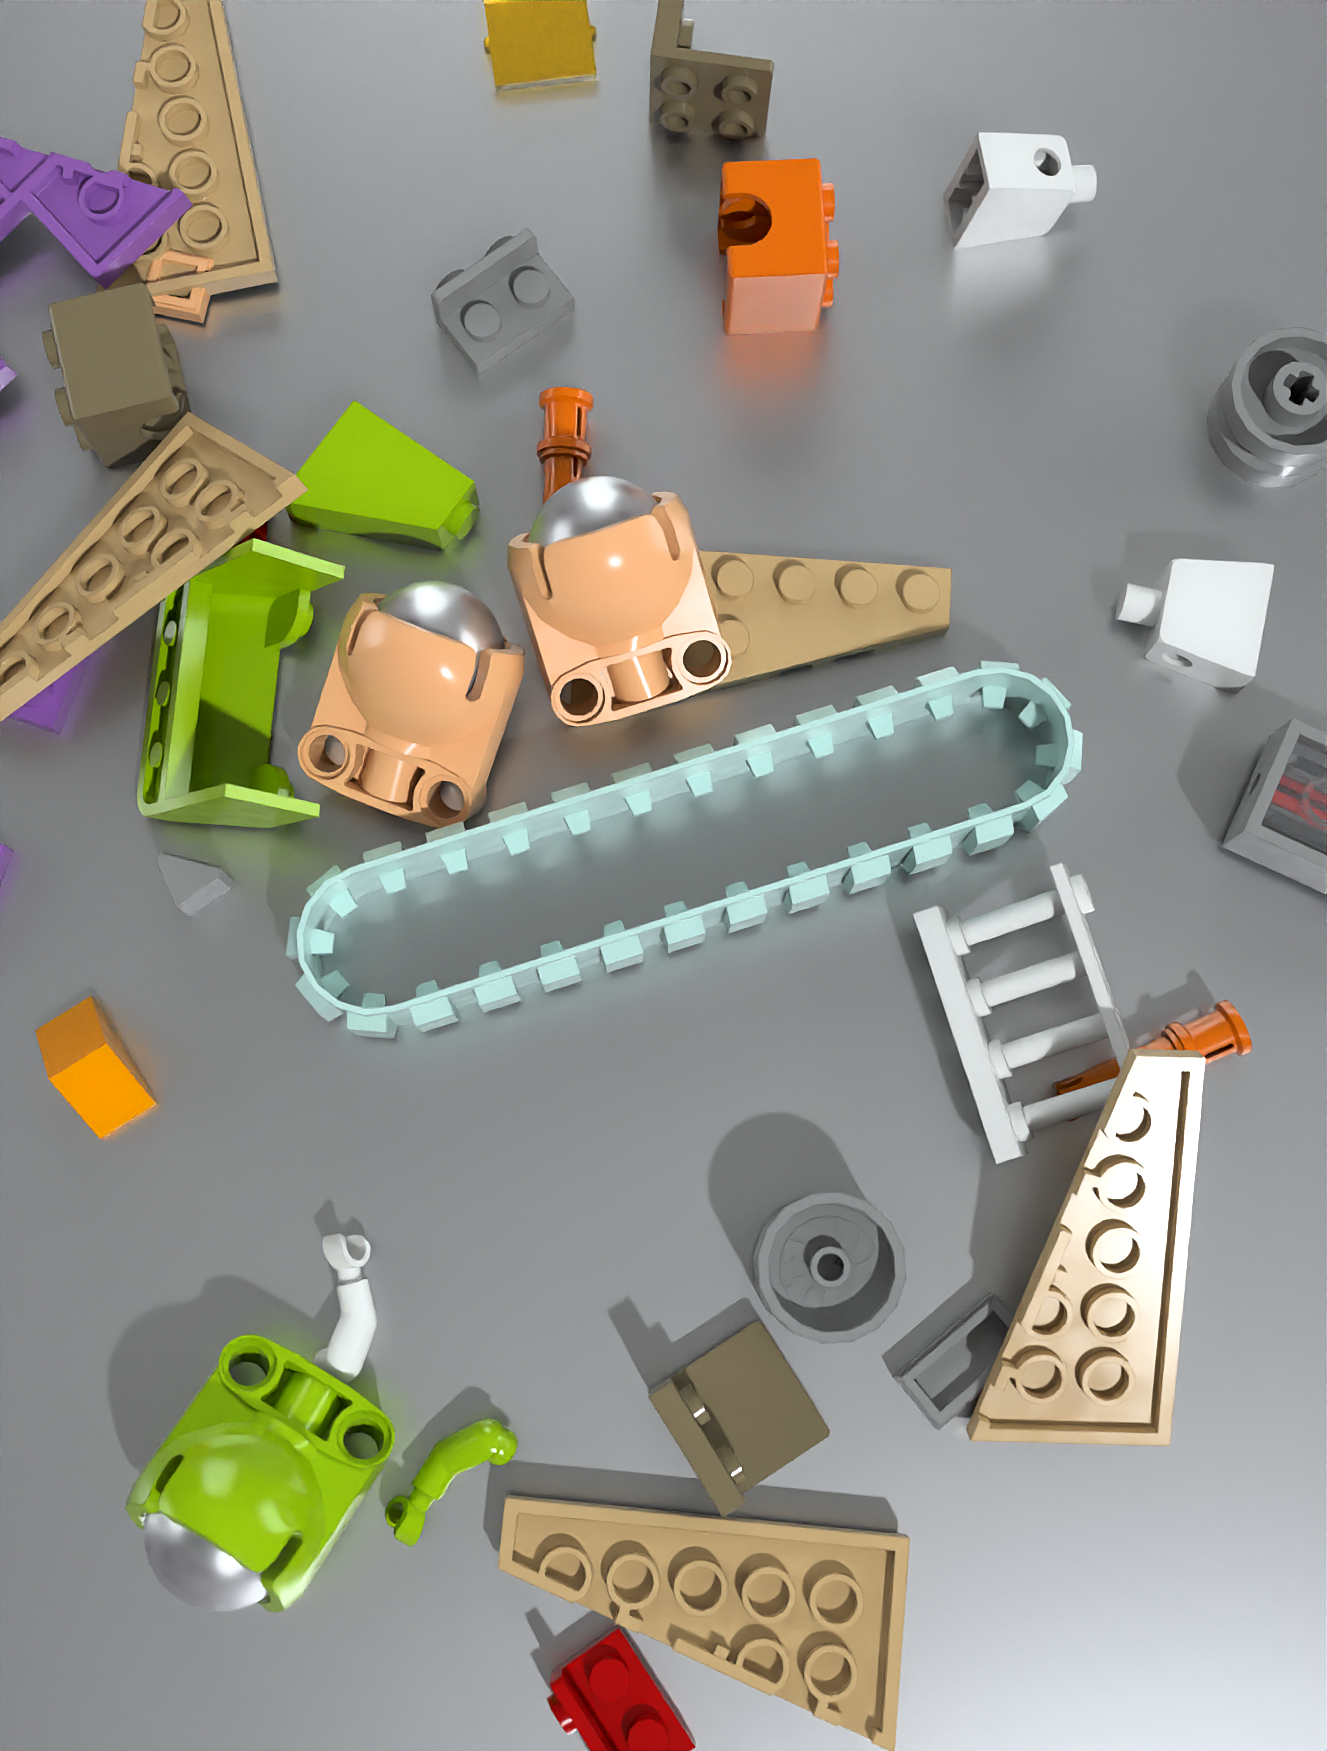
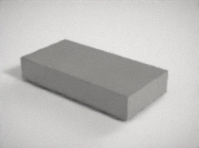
[892,1291,1014,1431]

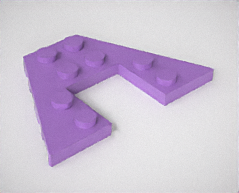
[0,137,193,392]

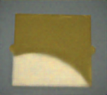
[484,0,597,92]

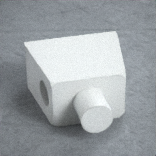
[943,132,1097,249]
[1116,558,1275,694]

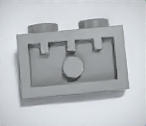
[431,228,575,376]

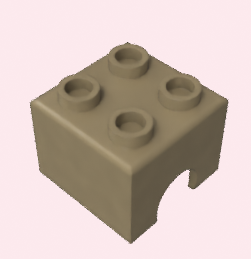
[42,283,191,469]

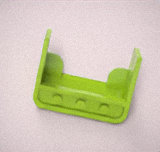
[137,538,345,828]

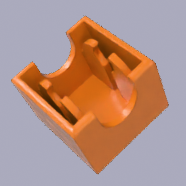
[717,158,839,335]

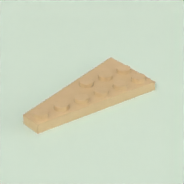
[96,0,278,298]
[0,411,308,722]
[569,550,952,727]
[966,1049,1205,1446]
[498,1495,910,1751]

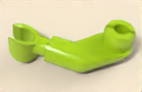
[385,1418,518,1547]

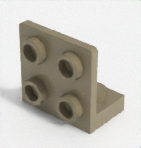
[649,0,774,140]
[648,1321,830,1518]

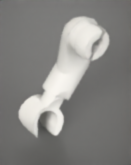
[313,1233,378,1384]

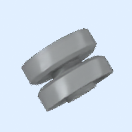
[1207,327,1327,488]
[752,1192,906,1344]

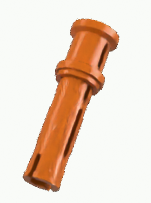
[536,387,594,505]
[1052,1000,1252,1122]

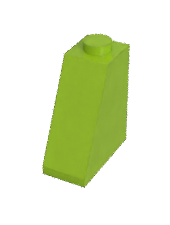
[285,400,480,551]

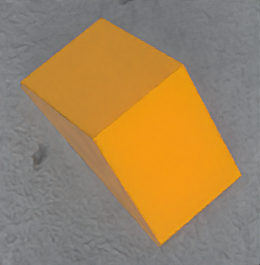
[35,996,159,1140]

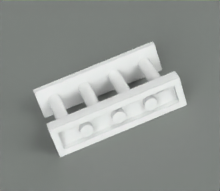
[913,862,1131,1164]

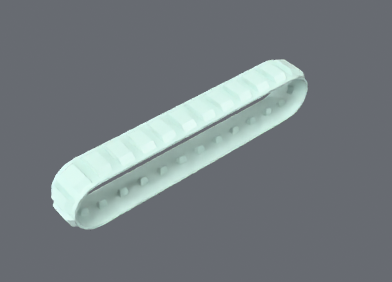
[286,660,1083,1038]

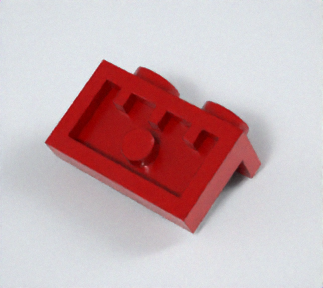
[547,1624,696,1751]

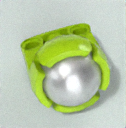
[125,1334,395,1613]

